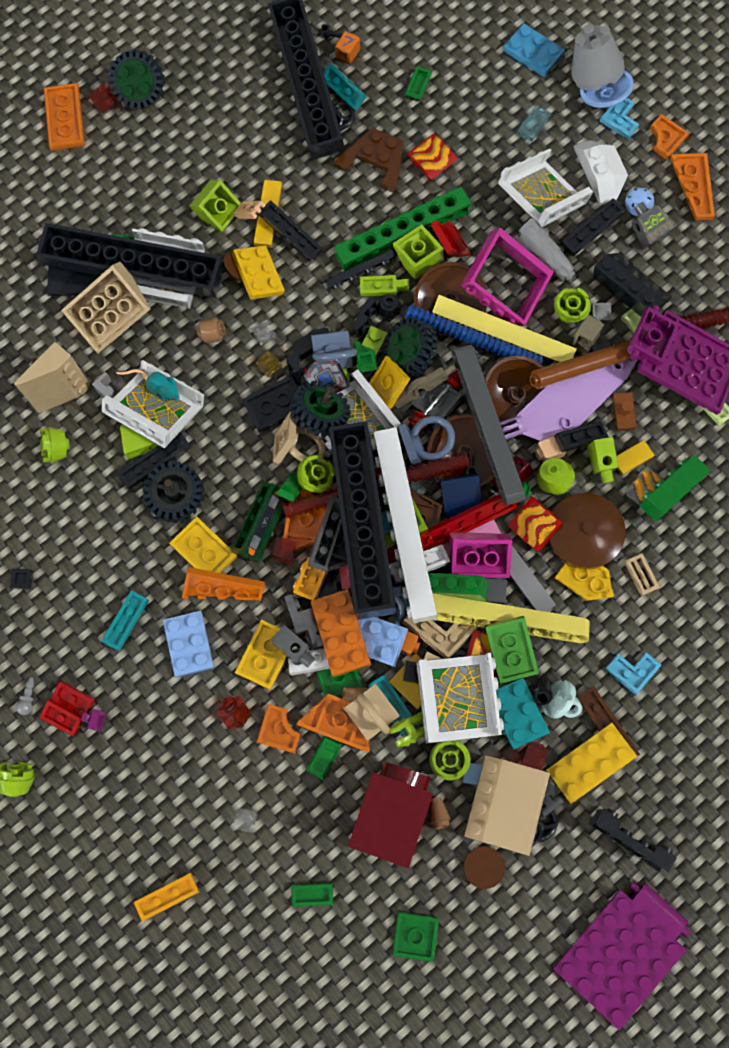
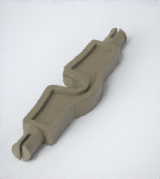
[391,363,458,409]

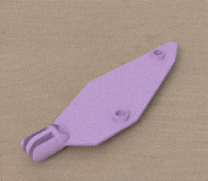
[500,359,638,441]

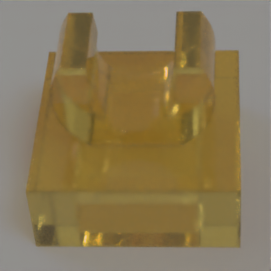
[255,351,282,377]

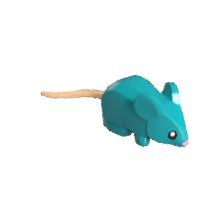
[116,369,180,400]

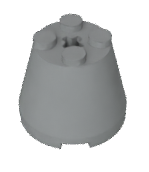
[571,24,625,90]

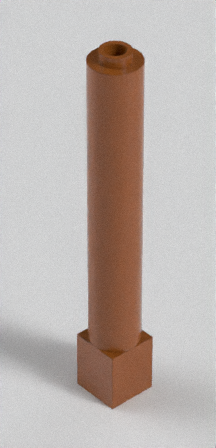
[530,337,633,389]

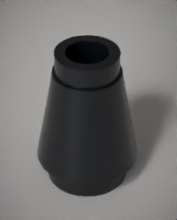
[533,676,553,705]

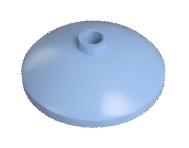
[580,70,634,108]

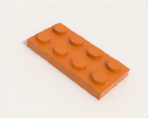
[310,589,371,677]

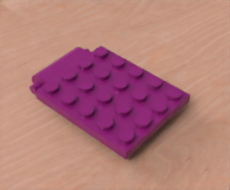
[627,305,729,415]
[553,881,690,1031]

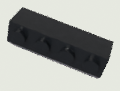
[593,253,672,317]

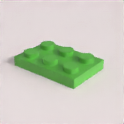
[485,615,539,684]

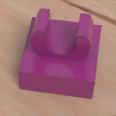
[81,709,106,732]

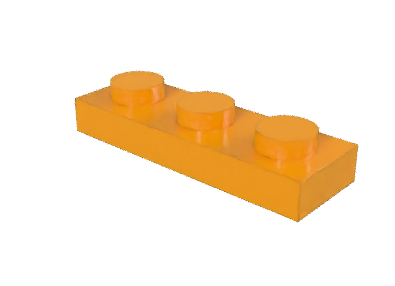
[134,873,200,922]

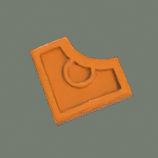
[650,114,689,160]
[257,704,301,754]

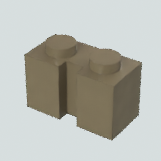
[571,315,604,355]

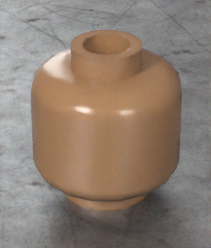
[197,318,225,343]

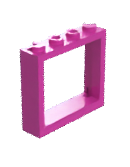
[461,228,554,327]

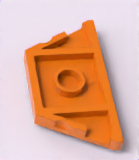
[281,489,327,555]
[296,694,370,753]

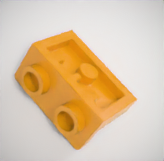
[293,557,328,600]

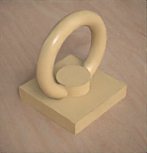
[273,411,326,464]
[343,683,400,740]

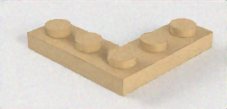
[403,616,480,659]

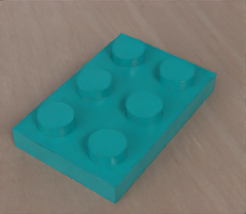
[496,678,550,750]

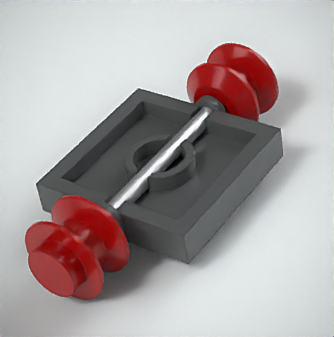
[408,371,464,431]

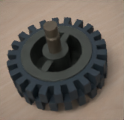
[143,461,204,523]

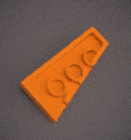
[670,153,715,221]
[182,567,265,600]

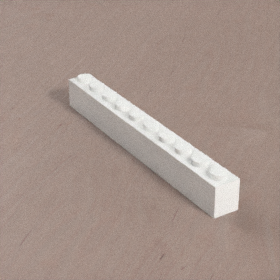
[371,427,437,623]

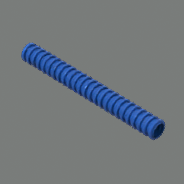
[405,304,543,364]

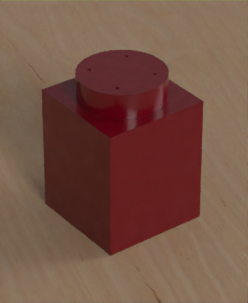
[348,762,433,869]

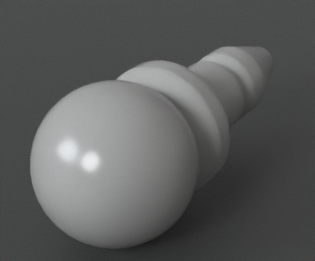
[16,677,34,715]

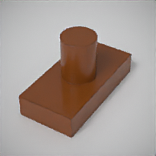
[612,392,637,431]

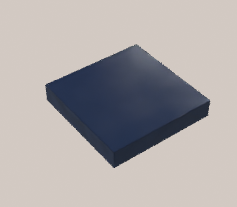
[440,474,482,517]

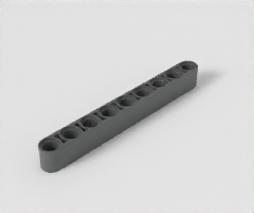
[452,344,525,506]

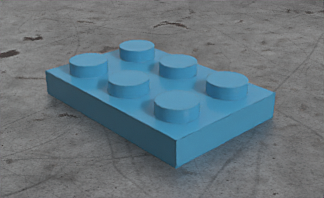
[503,23,565,77]

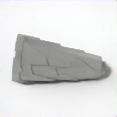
[513,217,575,281]

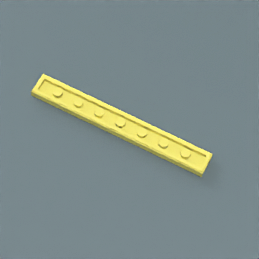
[432,295,577,362]

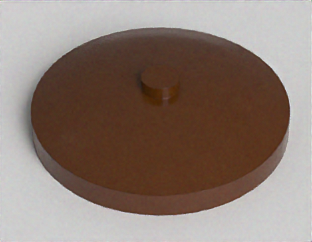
[414,262,487,337]
[484,356,545,431]
[427,414,494,487]
[549,493,626,569]

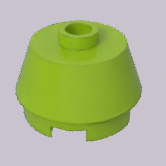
[554,288,591,324]
[40,426,69,464]
[297,455,335,493]
[536,458,575,495]
[430,740,470,780]
[0,762,36,797]

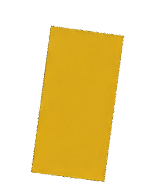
[616,440,655,475]

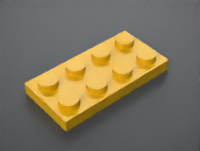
[547,723,637,804]

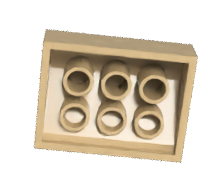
[61,262,150,354]
[14,342,90,413]
[464,756,550,856]

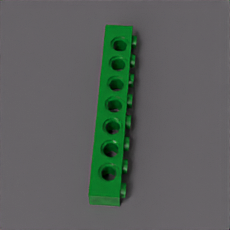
[334,187,472,271]

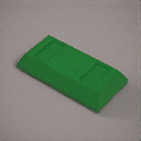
[405,66,433,100]
[276,472,302,502]
[306,736,342,780]
[291,883,333,907]

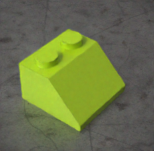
[189,180,241,232]
[393,224,444,280]

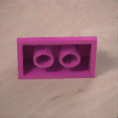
[449,533,512,578]

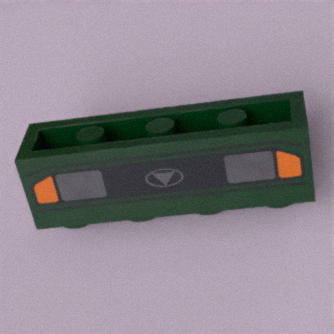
[231,483,287,562]

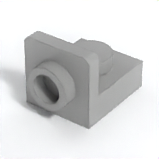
[92,372,115,398]

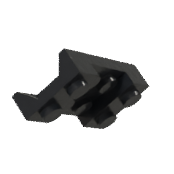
[588,808,677,872]

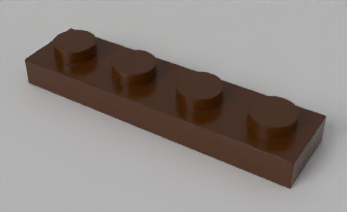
[576,686,640,756]

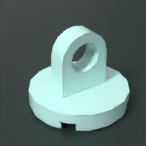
[542,680,582,719]

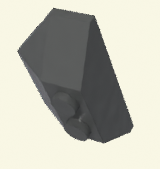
[308,496,348,572]

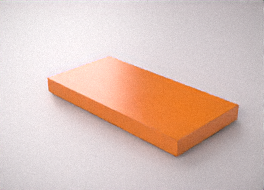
[44,83,85,151]

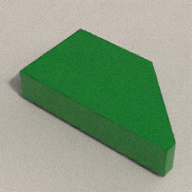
[354,340,378,373]

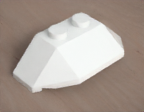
[573,140,628,206]

